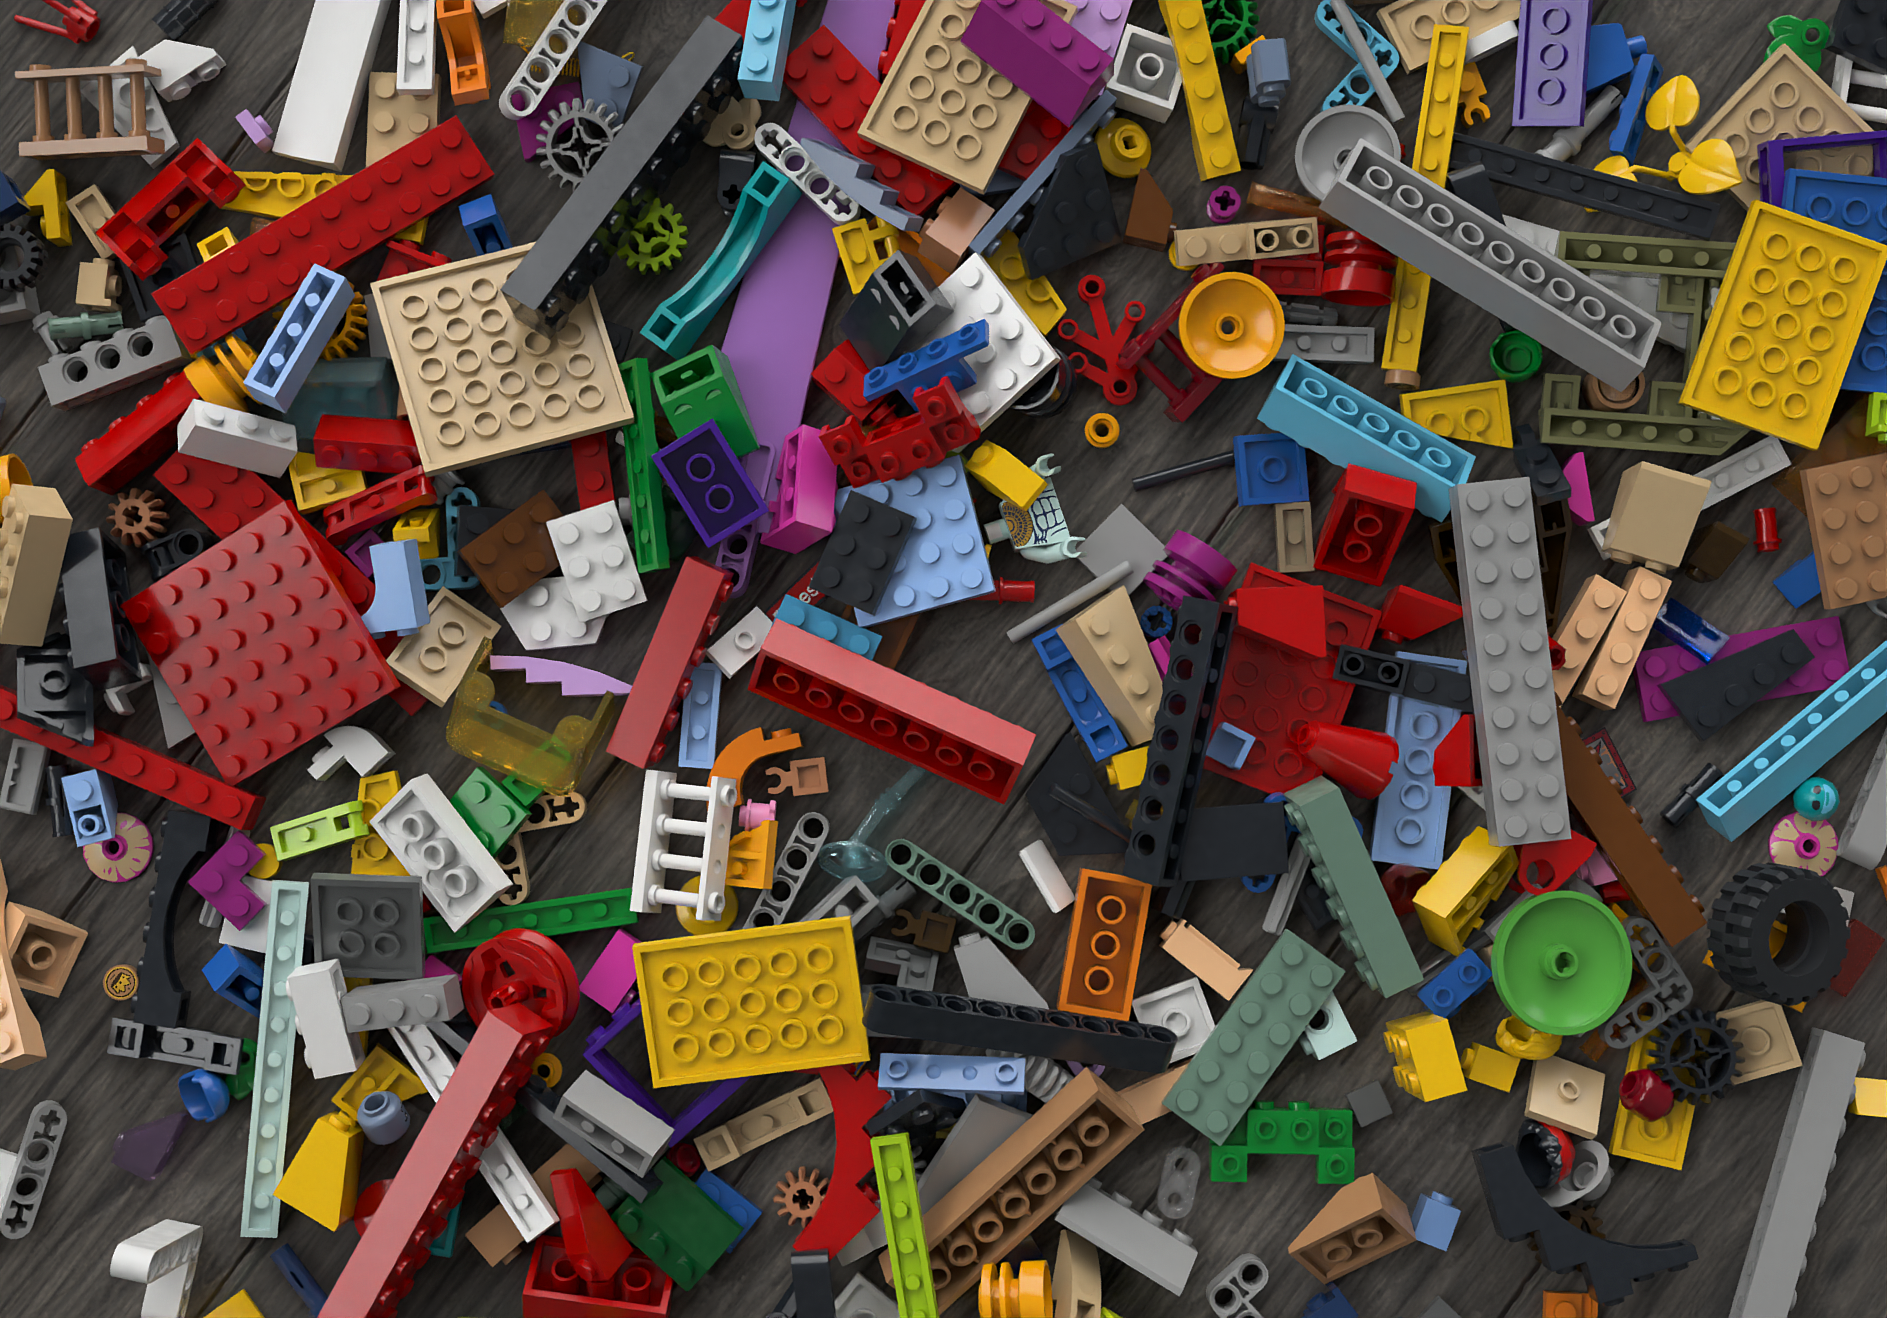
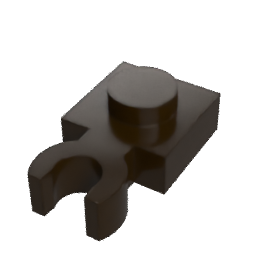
[891,910,957,954]

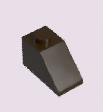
[1679,521,1750,583]

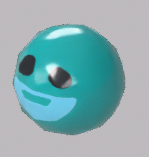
[1793,777,1840,822]

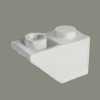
[136,40,226,102]

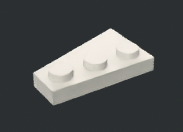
[81,46,180,169]

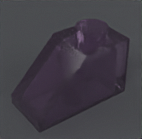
[111,1109,191,1181]

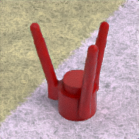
[14,0,101,44]

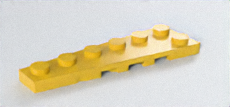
[216,171,429,245]

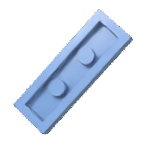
[678,662,722,769]

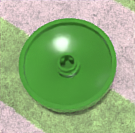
[1491,890,1632,1036]

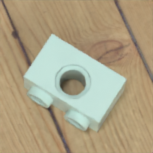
[1298,991,1357,1060]

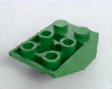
[650,345,760,459]

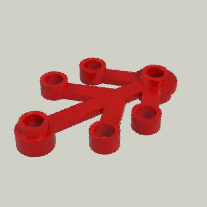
[1057,275,1155,406]

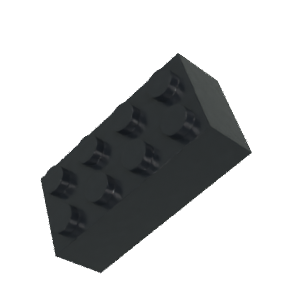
[59,527,142,691]

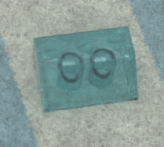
[282,357,393,441]

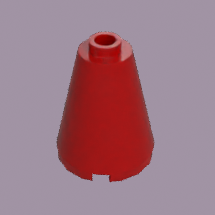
[1296,720,1399,800]

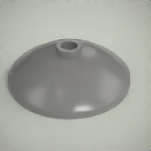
[1295,104,1401,202]

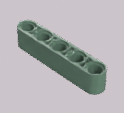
[885,839,1035,950]

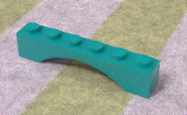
[640,161,803,360]

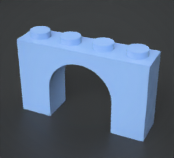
[361,539,430,639]

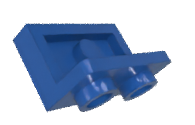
[1417,948,1492,1019]

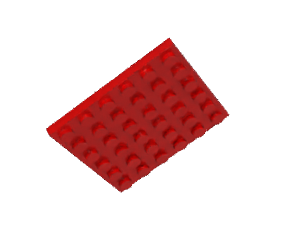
[120,499,401,786]

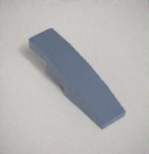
[800,138,924,232]

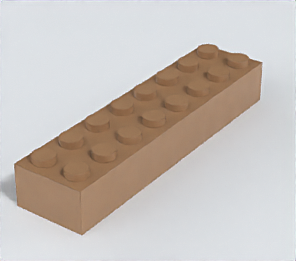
[878,1067,1144,1315]

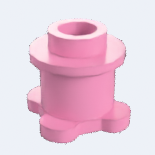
[739,799,777,831]

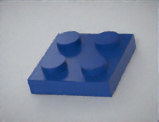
[1233,433,1309,507]

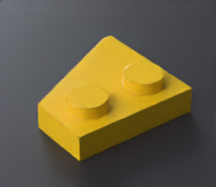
[288,451,368,515]
[331,1043,428,1120]

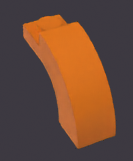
[436,0,491,106]
[706,727,803,811]

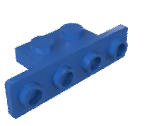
[863,319,989,411]

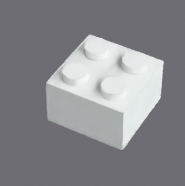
[1103,23,1182,124]

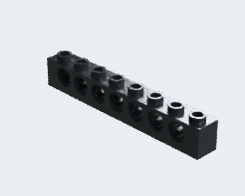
[1122,595,1238,887]

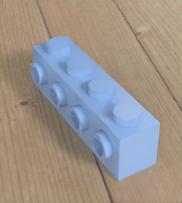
[243,263,355,413]

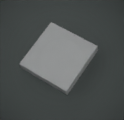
[1076,504,1167,596]

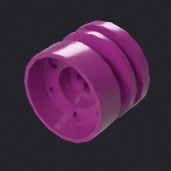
[1143,529,1237,611]

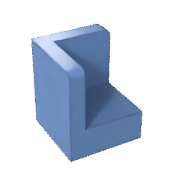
[1206,722,1256,770]

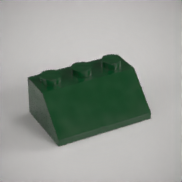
[610,1156,744,1292]

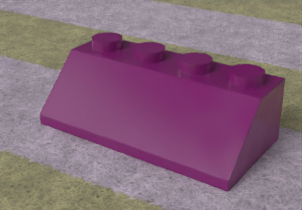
[961,0,1114,128]

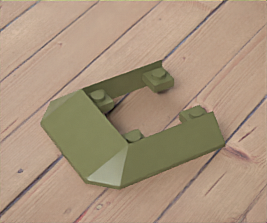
[1538,231,1751,456]

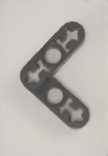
[1598,916,1693,1049]

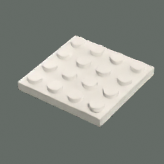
[907,252,1061,453]

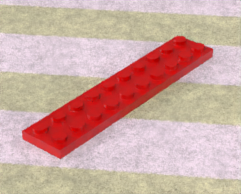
[151,115,495,356]
[153,449,429,716]

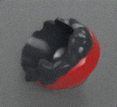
[1515,1119,1576,1189]

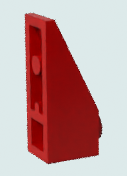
[550,1168,634,1282]

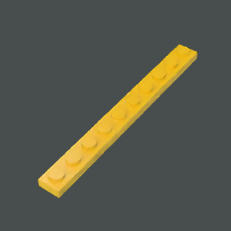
[1381,24,1470,372]

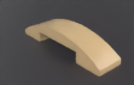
[693,1077,833,1172]

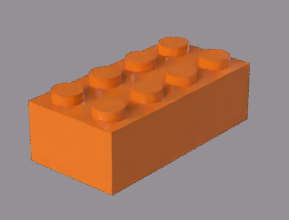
[1056,868,1152,1021]

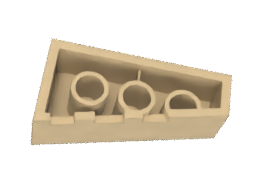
[1056,585,1163,747]

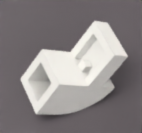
[308,726,396,781]

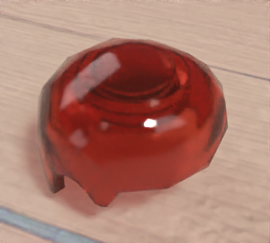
[1380,863,1431,917]

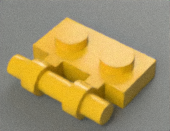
[832,216,901,297]

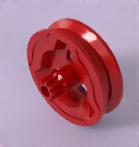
[462,928,580,1040]

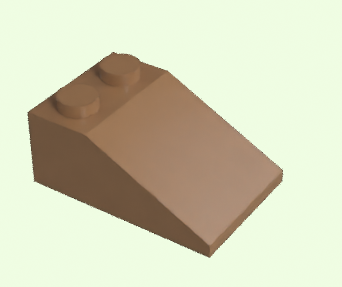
[1288,1173,1417,1284]

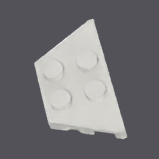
[500,576,610,651]

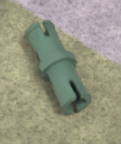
[47,311,123,341]

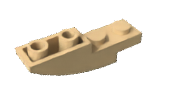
[1174,217,1319,266]
[1052,1229,1101,1318]

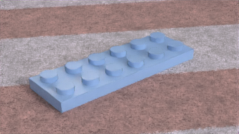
[1369,651,1467,870]

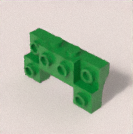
[1209,1100,1355,1184]

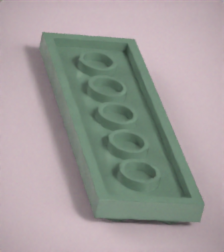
[1161,929,1346,1146]

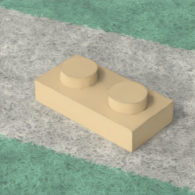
[66,184,117,260]

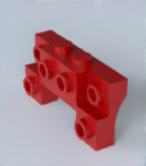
[95,138,246,281]
[818,376,981,489]

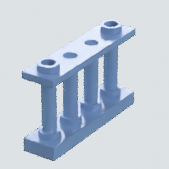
[878,1053,1028,1123]

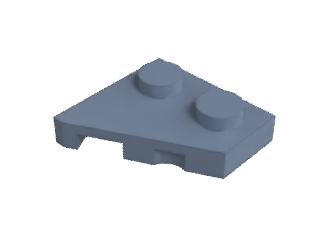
[577,41,644,128]

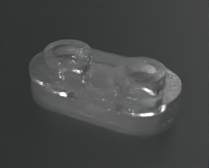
[1156,1146,1201,1219]

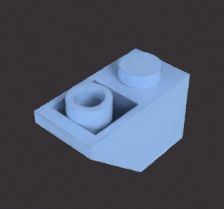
[61,769,118,847]

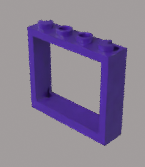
[1757,130,1887,208]
[583,992,752,1148]

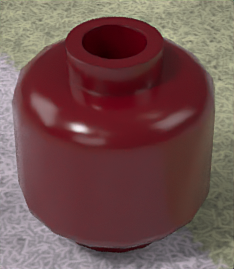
[1619,1068,1674,1122]

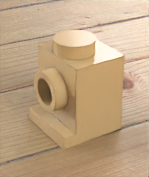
[76,258,122,314]

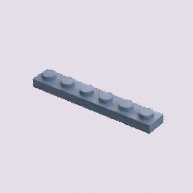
[968,90,1117,258]

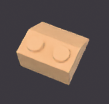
[4,901,88,998]

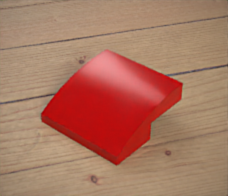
[1251,224,1325,296]

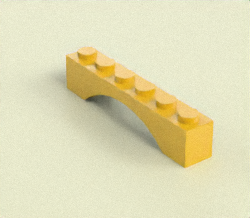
[1158,0,1241,181]

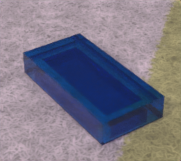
[1652,597,1730,665]

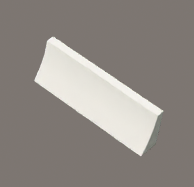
[272,0,391,172]

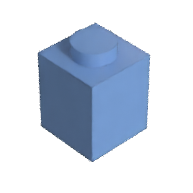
[1411,1191,1461,1251]

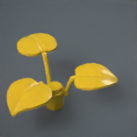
[1584,75,1743,213]

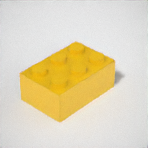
[1383,1011,1468,1102]

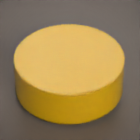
[249,843,283,879]

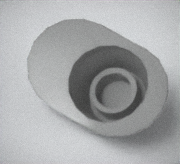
[1536,1140,1614,1207]

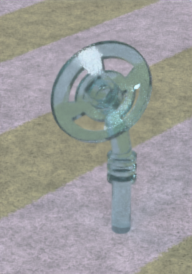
[817,765,928,882]

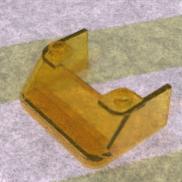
[446,636,615,797]

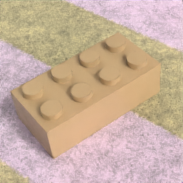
[0,484,73,647]

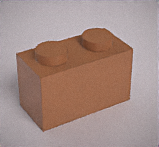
[917,187,995,274]

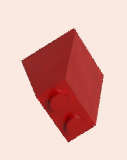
[1223,585,1327,662]

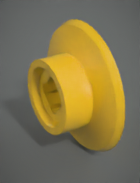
[1094,118,1151,178]
[675,875,738,936]

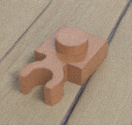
[766,757,829,796]

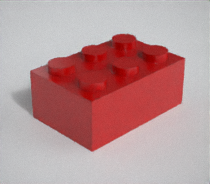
[1313,463,1417,587]

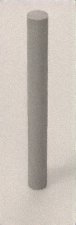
[1329,0,1405,124]
[1007,560,1134,644]

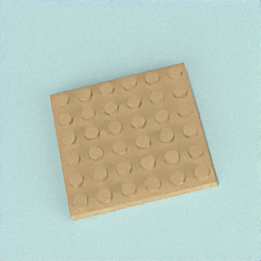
[370,242,634,478]

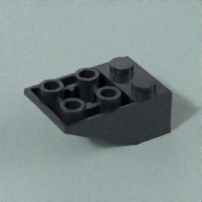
[839,250,954,371]

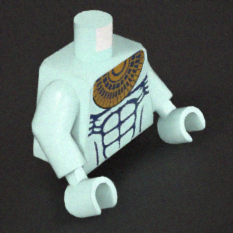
[984,453,1087,564]

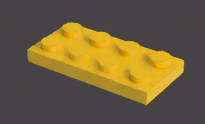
[1608,1014,1710,1170]

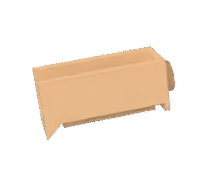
[1159,918,1253,1001]

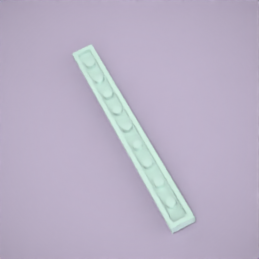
[240,880,309,1238]

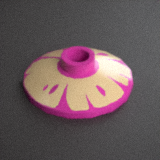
[1768,812,1838,876]
[83,813,154,882]

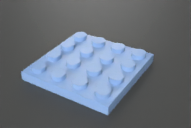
[834,455,996,628]

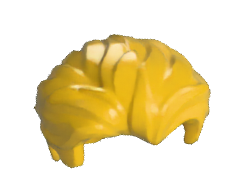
[1495,1015,1563,1060]

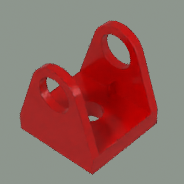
[1507,830,1597,895]

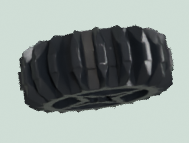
[1645,1007,1745,1105]

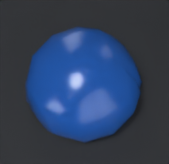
[178,1068,230,1123]

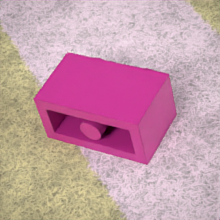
[579,928,641,1013]

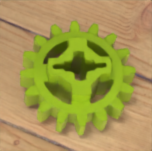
[617,198,688,275]

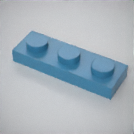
[772,594,883,661]

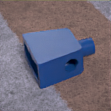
[1586,23,1647,97]

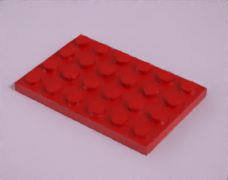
[1203,562,1382,794]

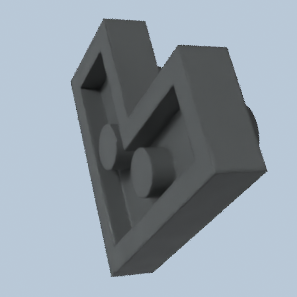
[864,936,939,991]

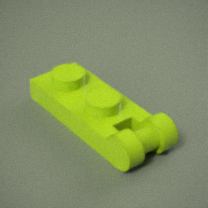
[270,800,370,861]

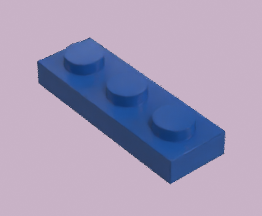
[1609,54,1664,166]

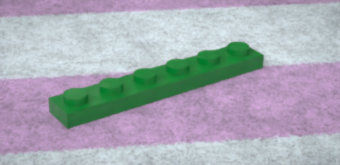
[618,358,670,574]
[424,887,639,954]

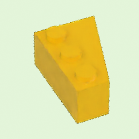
[1412,826,1519,957]

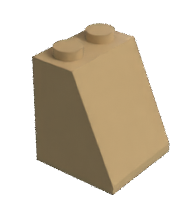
[1601,461,1712,574]

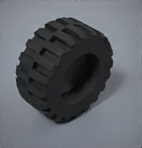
[1706,862,1851,1006]

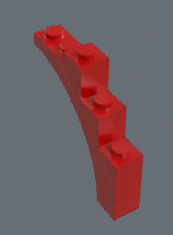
[792,1063,893,1260]

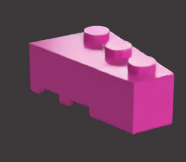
[760,424,838,554]

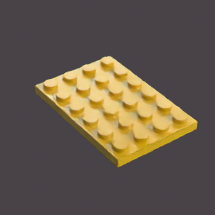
[1678,199,1887,451]
[632,915,870,1088]

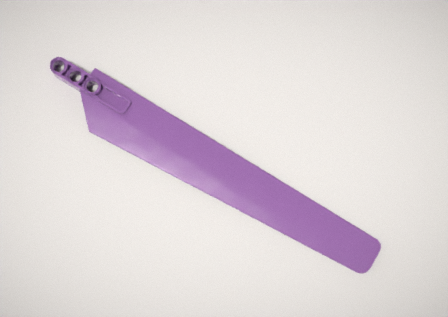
[716,0,897,598]

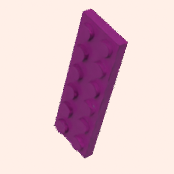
[1633,616,1850,722]

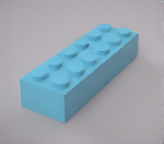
[1257,354,1476,523]

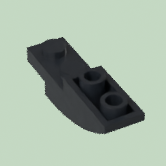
[1332,644,1474,714]

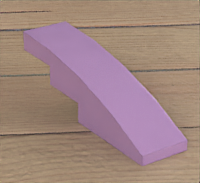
[490,655,632,697]

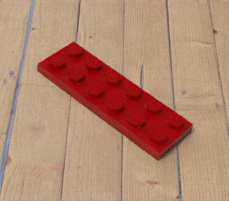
[782,24,957,217]

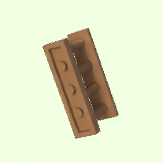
[15,59,165,160]

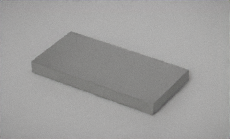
[917,1093,1033,1216]

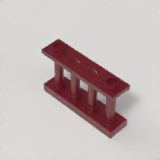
[1116,262,1225,423]

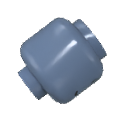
[357,1091,410,1145]

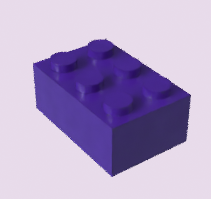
[651,418,769,548]

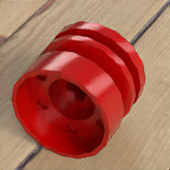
[1321,231,1398,307]

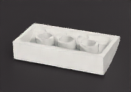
[370,773,513,933]

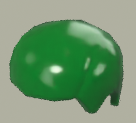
[1489,330,1543,383]

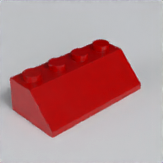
[75,371,205,495]
[522,1235,675,1318]

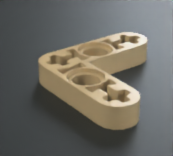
[494,791,587,905]

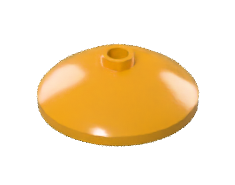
[1178,272,1285,379]

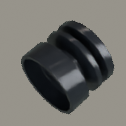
[1010,346,1078,419]

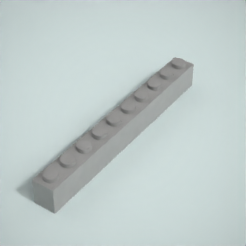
[1729,1027,1866,1318]

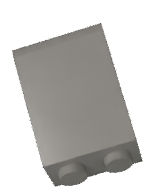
[954,931,1049,1009]

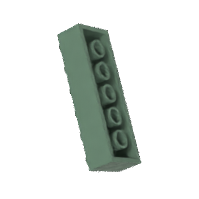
[1283,775,1424,998]

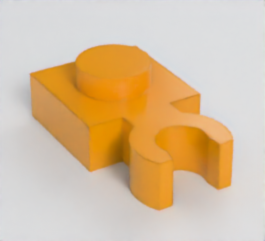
[1458,61,1490,128]

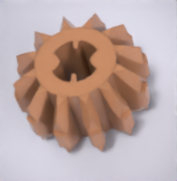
[106,488,170,548]
[773,1166,830,1228]

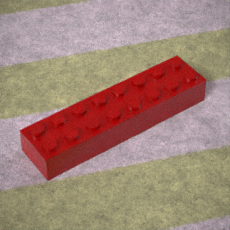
[747,618,1036,805]

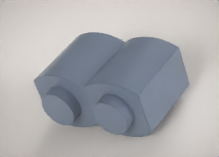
[1246,38,1291,107]

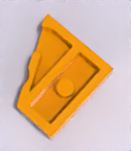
[725,820,778,889]

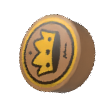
[1384,369,1421,390]
[103,964,140,1000]

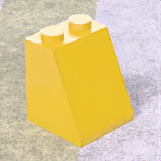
[272,1110,365,1232]

